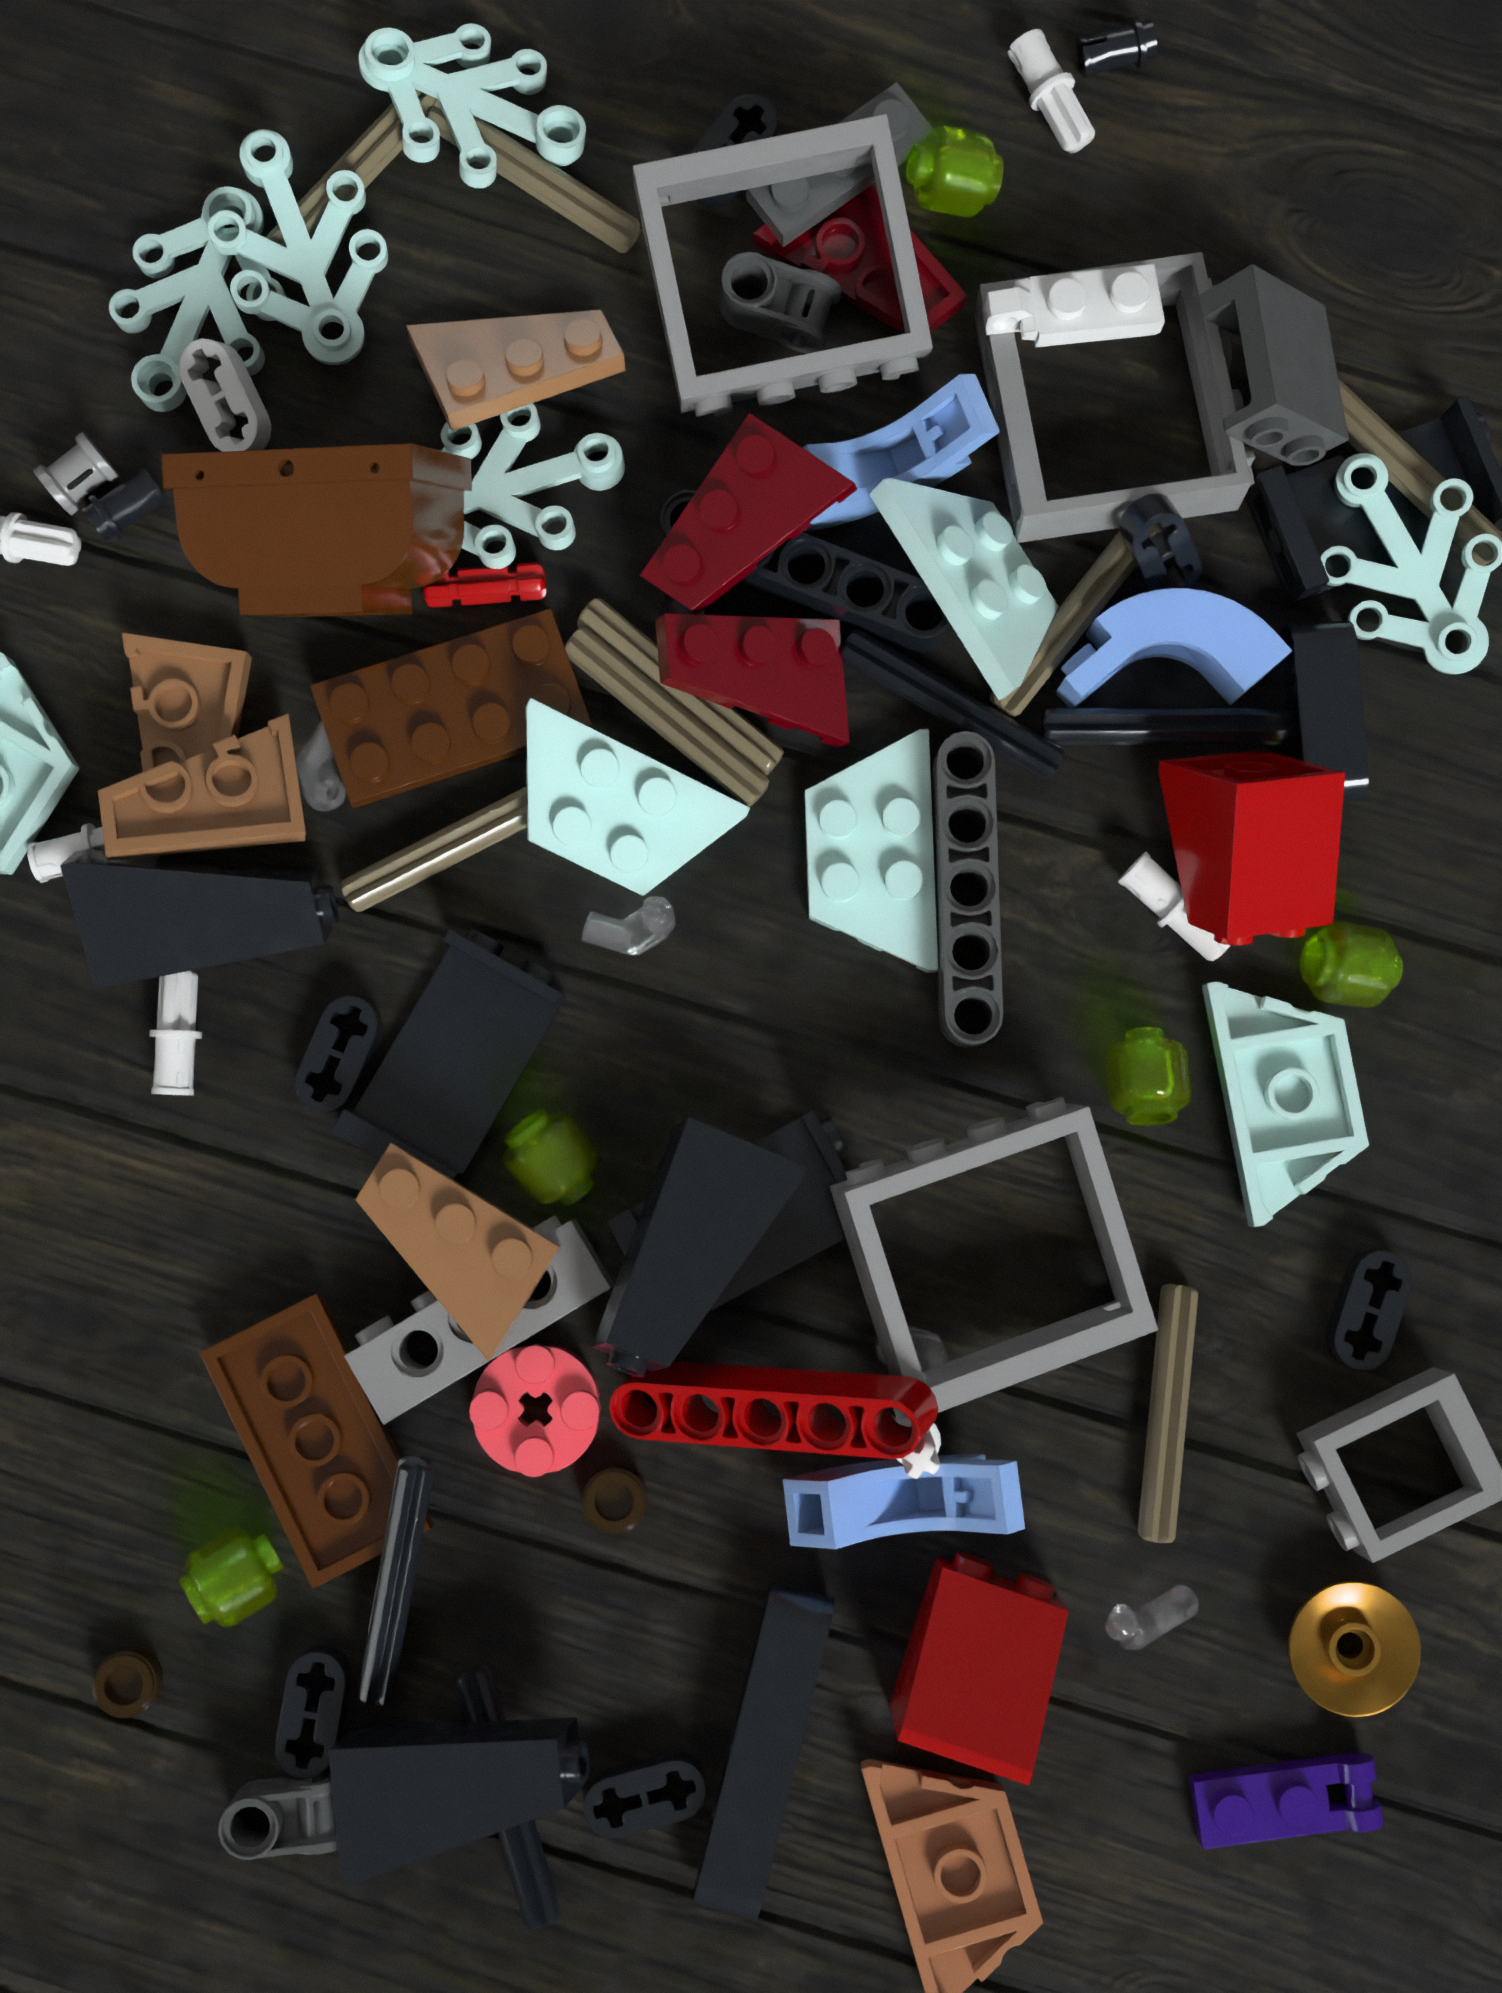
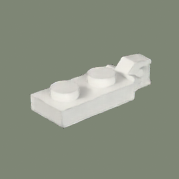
[982,264,1165,348]

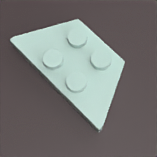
[869,478,1059,700]
[0,652,80,875]
[525,698,750,896]
[804,729,938,973]
[1202,982,1369,1227]

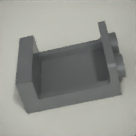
[1199,264,1349,466]

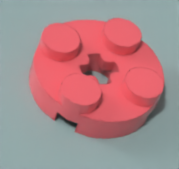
[469,1343,601,1477]

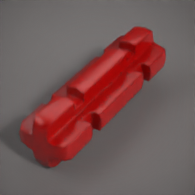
[423,562,547,608]

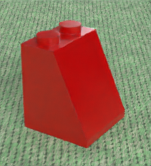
[1159,750,1345,945]
[888,1552,1069,1786]

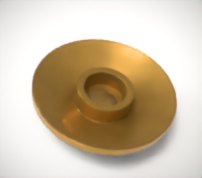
[1288,1581,1421,1717]

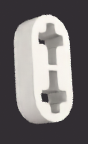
[179,338,271,452]

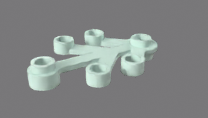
[359,23,586,188]
[207,129,388,365]
[109,187,287,412]
[441,403,625,569]
[1320,453,1502,675]

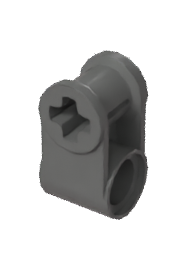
[719,252,842,354]
[218,1768,338,1860]

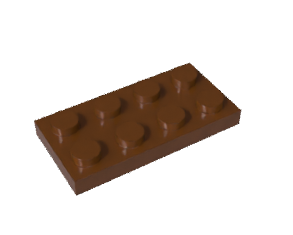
[310,609,592,808]
[200,1292,434,1589]

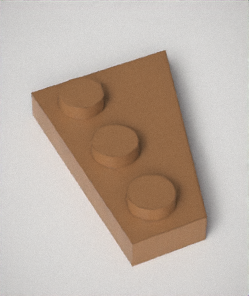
[406,310,626,431]
[122,633,252,772]
[98,713,306,861]
[355,1143,561,1361]

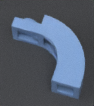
[803,374,1000,532]
[1055,588,1292,708]
[783,1454,1025,1549]

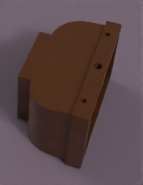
[161,443,472,617]

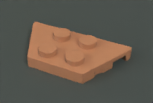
[860,1759,1043,1993]

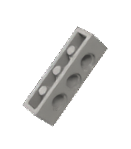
[344,1215,615,1425]

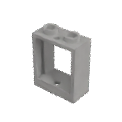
[1296,1367,1502,1563]

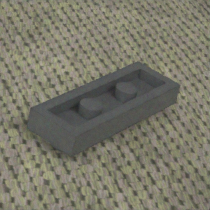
[746,82,934,247]

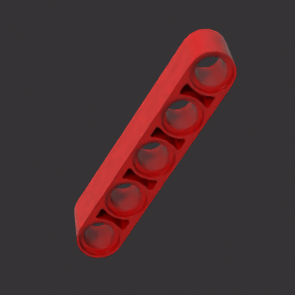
[609,1361,938,1459]

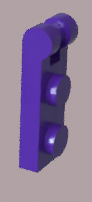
[1188,1752,1384,1850]

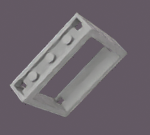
[633,114,933,417]
[974,252,1255,543]
[829,1097,1158,1413]

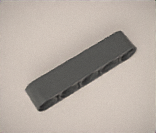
[931,731,1003,1048]

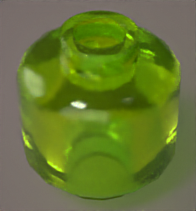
[906,126,1003,217]
[1300,921,1403,1008]
[1105,1027,1192,1126]
[503,1108,599,1206]
[178,1527,284,1628]

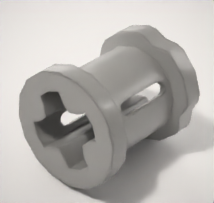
[33,431,121,516]

